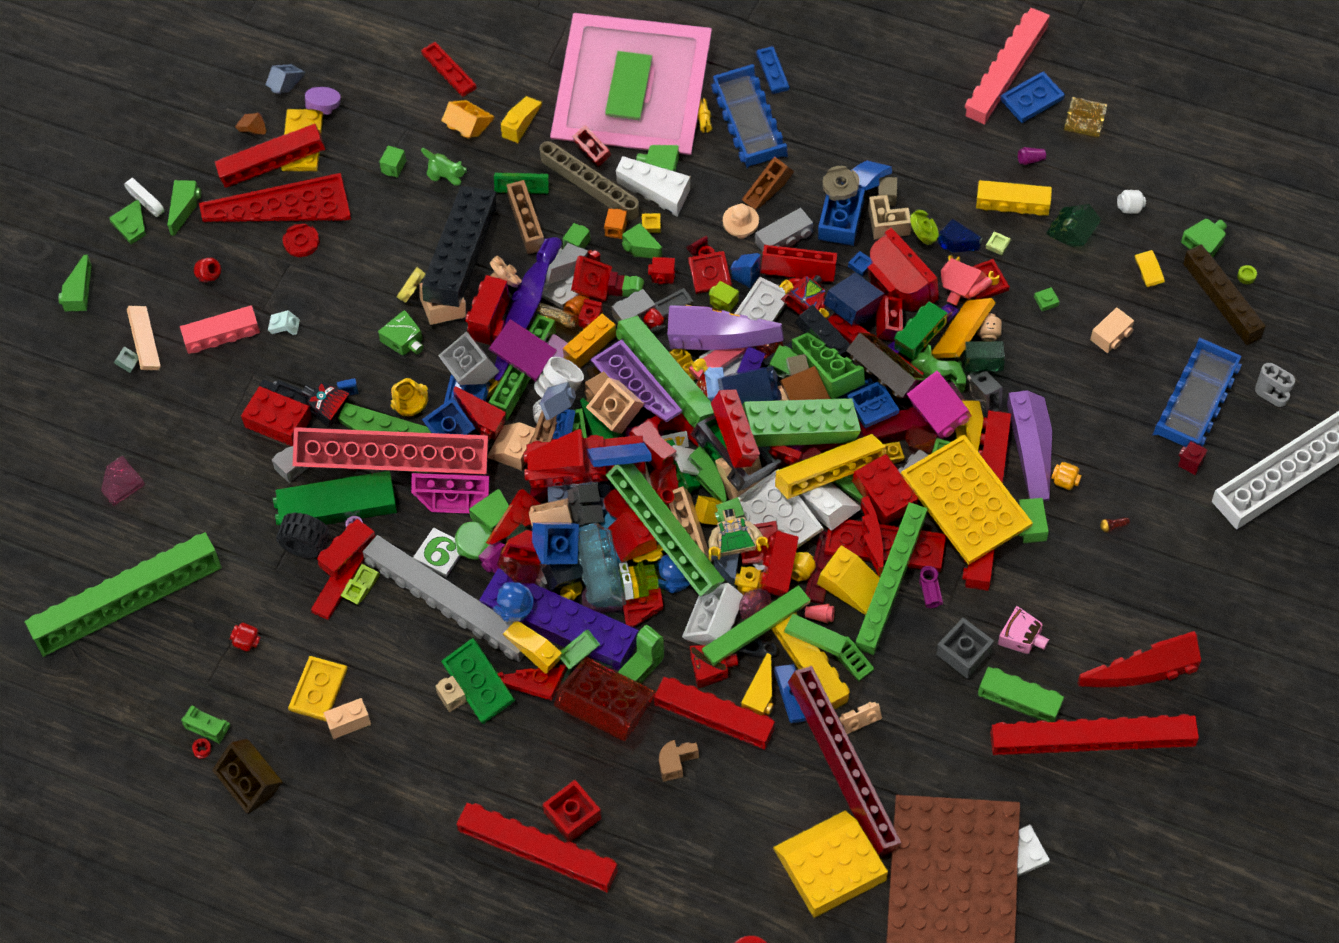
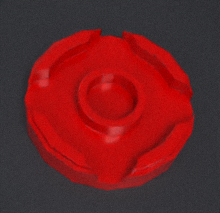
[283,224,319,257]

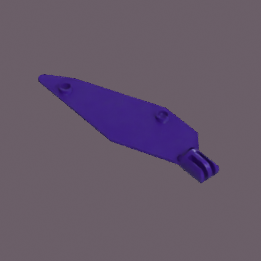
[495,237,562,381]

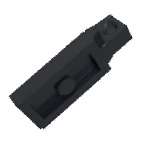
[259,379,308,405]

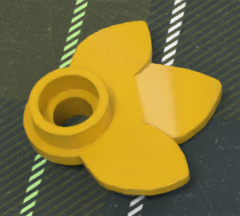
[633,544,664,562]

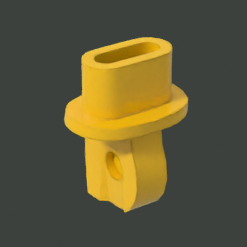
[560,582,582,601]

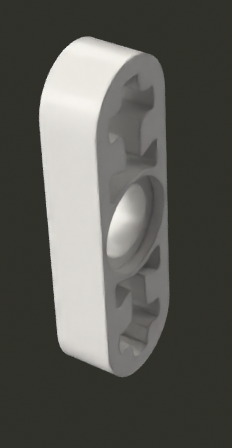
[124,178,164,217]

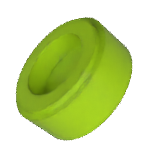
[1237,265,1257,284]

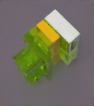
[619,561,659,600]

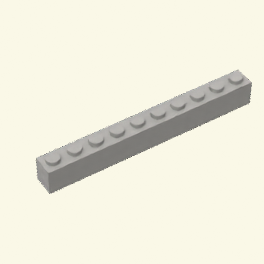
[363,535,525,662]

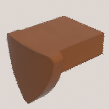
[235,113,266,134]

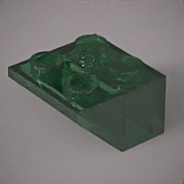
[1046,204,1101,247]

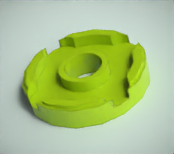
[910,210,939,245]

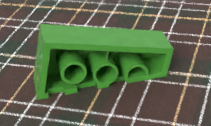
[792,332,865,399]

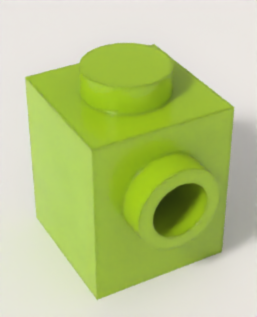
[709,281,739,313]

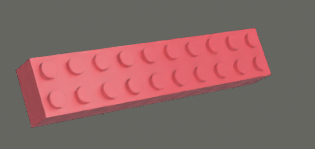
[292,427,488,474]

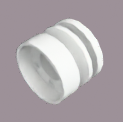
[534,357,584,398]

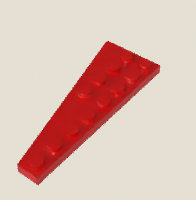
[199,173,351,222]

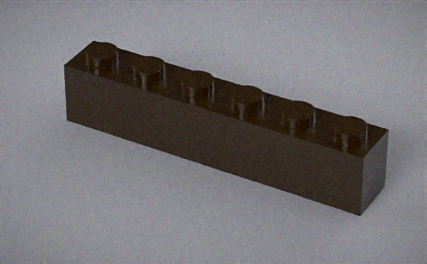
[1183,244,1266,345]

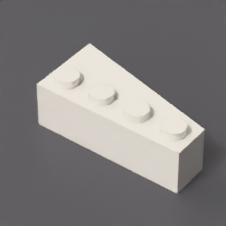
[616,156,690,217]

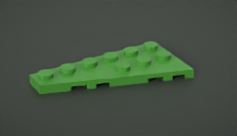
[338,403,431,473]

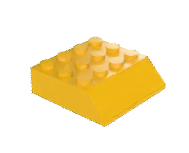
[773,811,888,918]

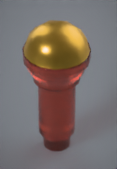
[1100,518,1130,532]

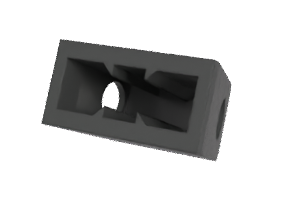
[967,371,1002,418]

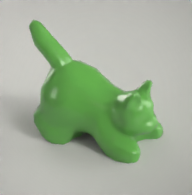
[421,148,467,186]

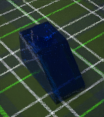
[938,219,982,253]

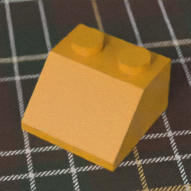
[441,100,495,138]

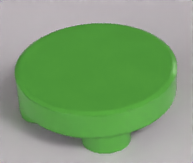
[455,522,491,559]

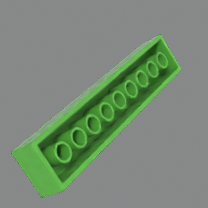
[25,533,222,657]

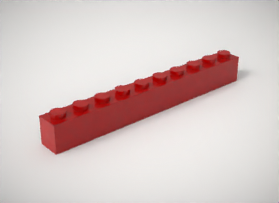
[962,410,1011,591]
[990,714,1199,755]

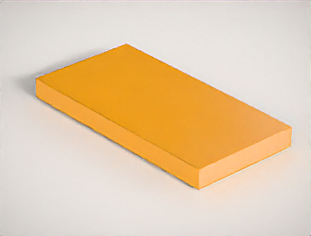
[932,298,996,359]

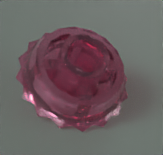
[739,588,772,621]

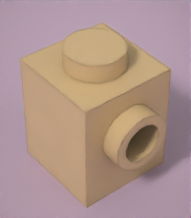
[435,676,466,712]

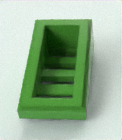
[833,637,874,681]

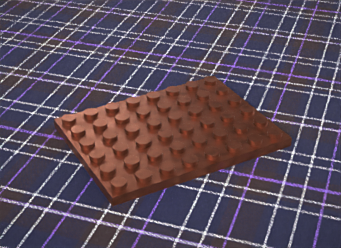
[887,795,1020,943]

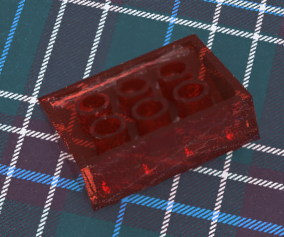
[554,657,656,741]

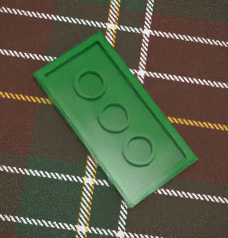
[441,638,516,724]

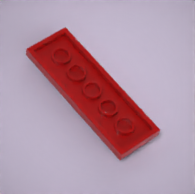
[824,519,946,572]

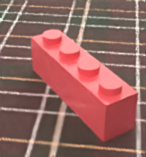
[180,305,260,354]

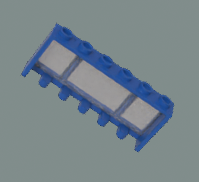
[711,64,788,168]
[1153,338,1242,447]

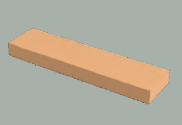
[127,306,161,370]

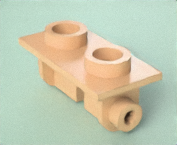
[839,702,882,734]

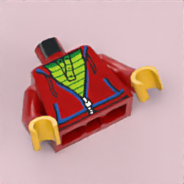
[779,275,829,319]

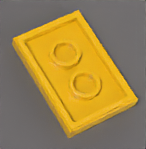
[288,656,347,721]

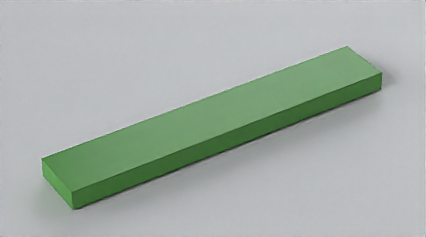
[702,585,810,666]

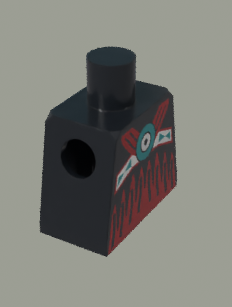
[301,382,349,428]

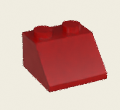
[606,510,657,563]

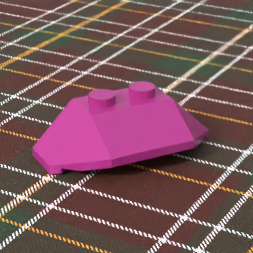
[411,472,489,513]

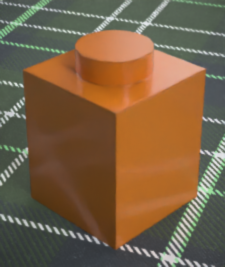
[604,208,627,239]

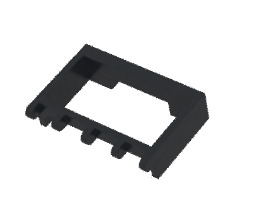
[691,414,782,492]

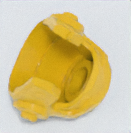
[390,378,428,417]

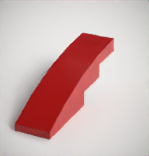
[861,496,883,576]

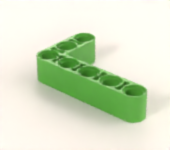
[584,625,664,724]

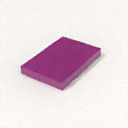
[489,319,557,381]

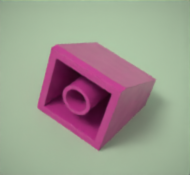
[907,370,972,439]

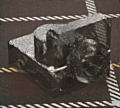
[649,325,674,352]

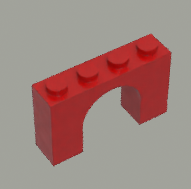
[629,413,699,472]

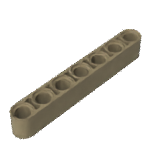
[540,141,639,220]

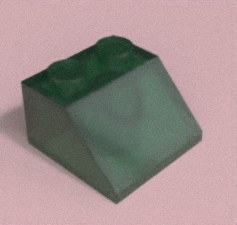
[963,341,1005,371]

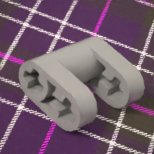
[1255,363,1295,407]

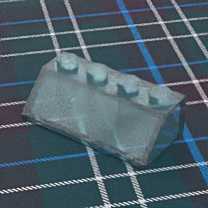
[578,523,626,607]

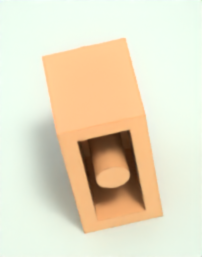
[1090,308,1134,353]
[323,698,371,739]

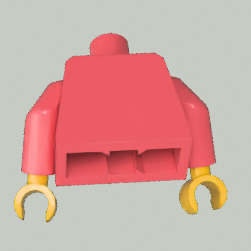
[941,255,999,306]

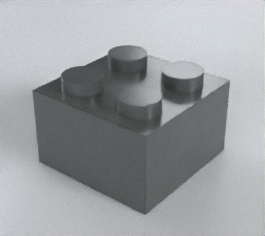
[936,618,994,678]

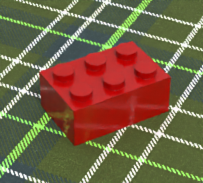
[466,275,510,345]
[241,386,312,446]
[852,454,919,525]

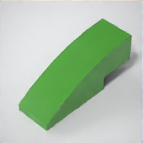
[688,446,727,502]

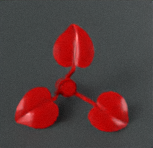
[603,464,678,519]

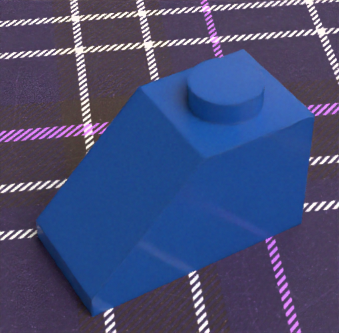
[731,253,760,288]

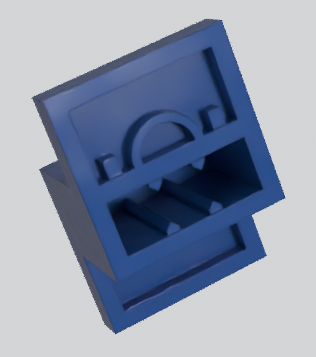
[838,378,899,428]

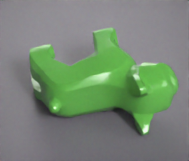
[911,345,966,393]

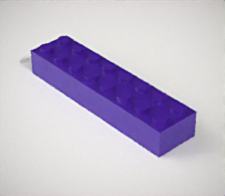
[480,568,639,671]

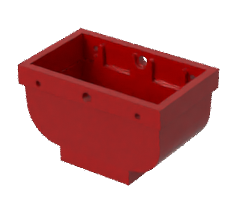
[868,227,939,311]

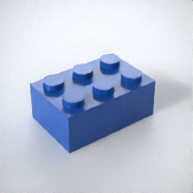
[818,184,865,246]

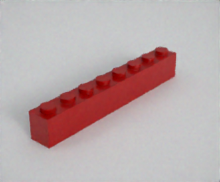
[457,803,618,893]

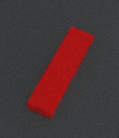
[421,42,477,97]
[311,555,365,620]

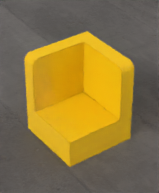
[695,495,723,525]

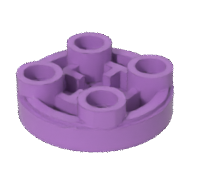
[305,87,341,114]

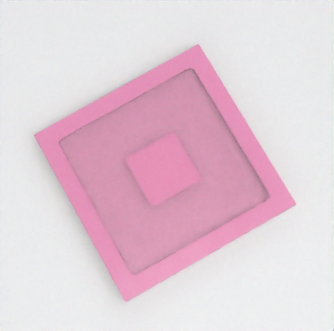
[550,13,712,155]

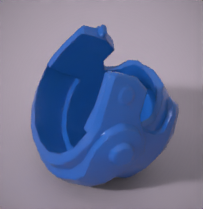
[655,554,690,593]
[493,582,533,622]

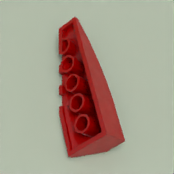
[1078,631,1201,687]

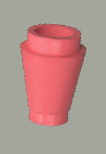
[805,604,835,624]

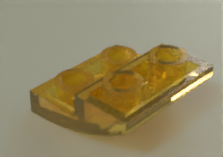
[1064,97,1107,137]
[535,303,579,328]

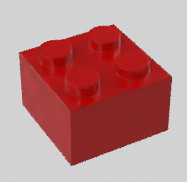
[543,780,602,842]

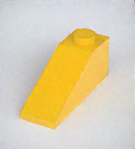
[501,96,542,143]
[955,401,983,451]
[502,621,562,674]
[741,653,774,716]

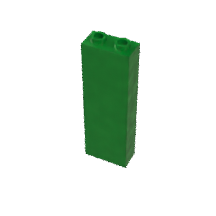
[273,471,397,526]

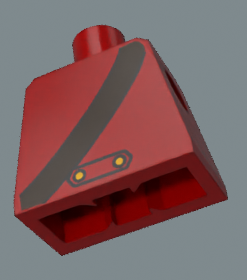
[690,645,738,688]

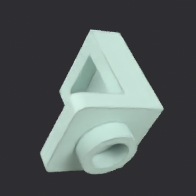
[268,310,300,335]

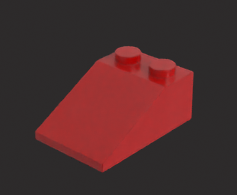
[453,386,506,440]

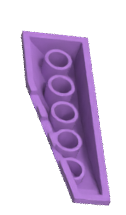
[668,305,784,350]
[591,340,682,422]
[1007,390,1052,501]

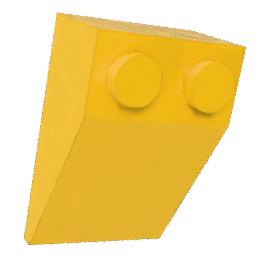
[817,545,880,615]

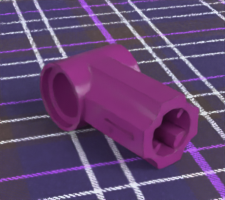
[919,566,943,608]

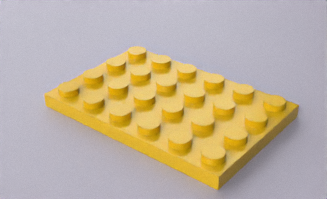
[901,434,1033,565]

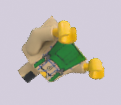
[708,509,769,560]

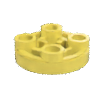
[397,267,426,303]

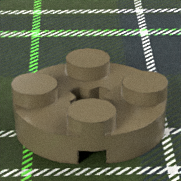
[823,166,859,201]

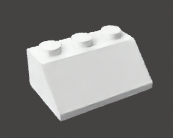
[799,482,861,531]
[682,583,744,645]

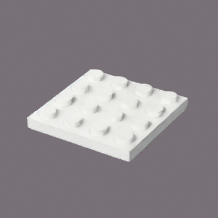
[717,469,824,573]

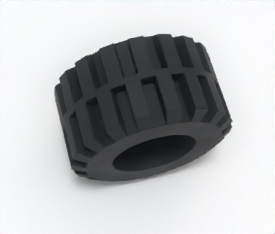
[276,513,330,558]

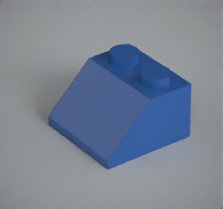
[422,398,476,435]
[532,522,579,564]

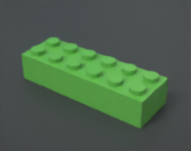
[742,398,861,447]

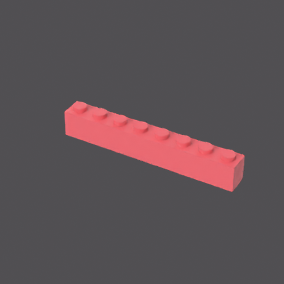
[965,8,1050,125]

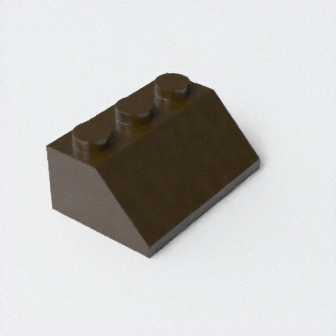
[212,739,283,814]

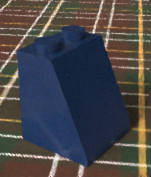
[824,272,884,325]
[718,366,781,405]

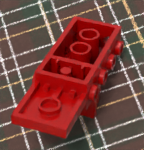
[523,429,646,488]

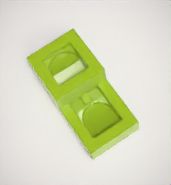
[341,564,380,605]

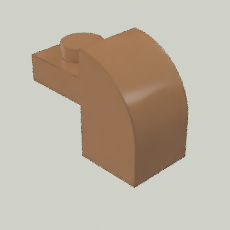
[659,740,698,782]

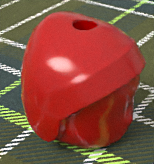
[643,308,664,331]

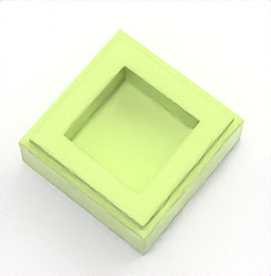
[986,232,1010,255]

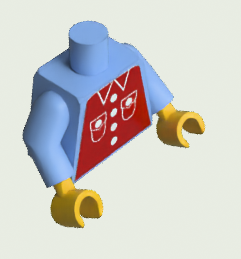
[692,358,724,402]

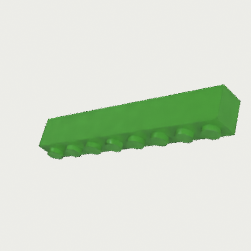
[616,316,714,428]
[606,463,725,597]
[856,502,928,656]

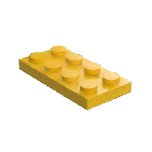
[281,109,323,171]

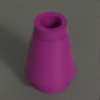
[1018,147,1046,165]

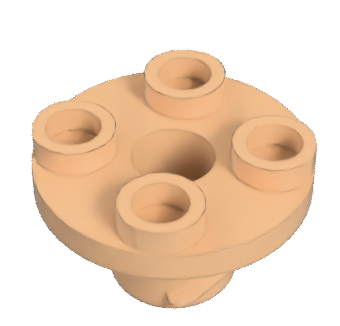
[723,203,759,239]
[490,256,522,288]

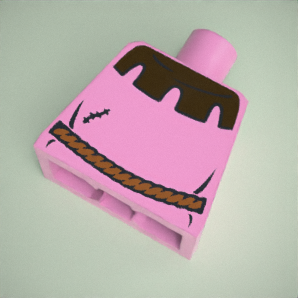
[998,606,1049,654]

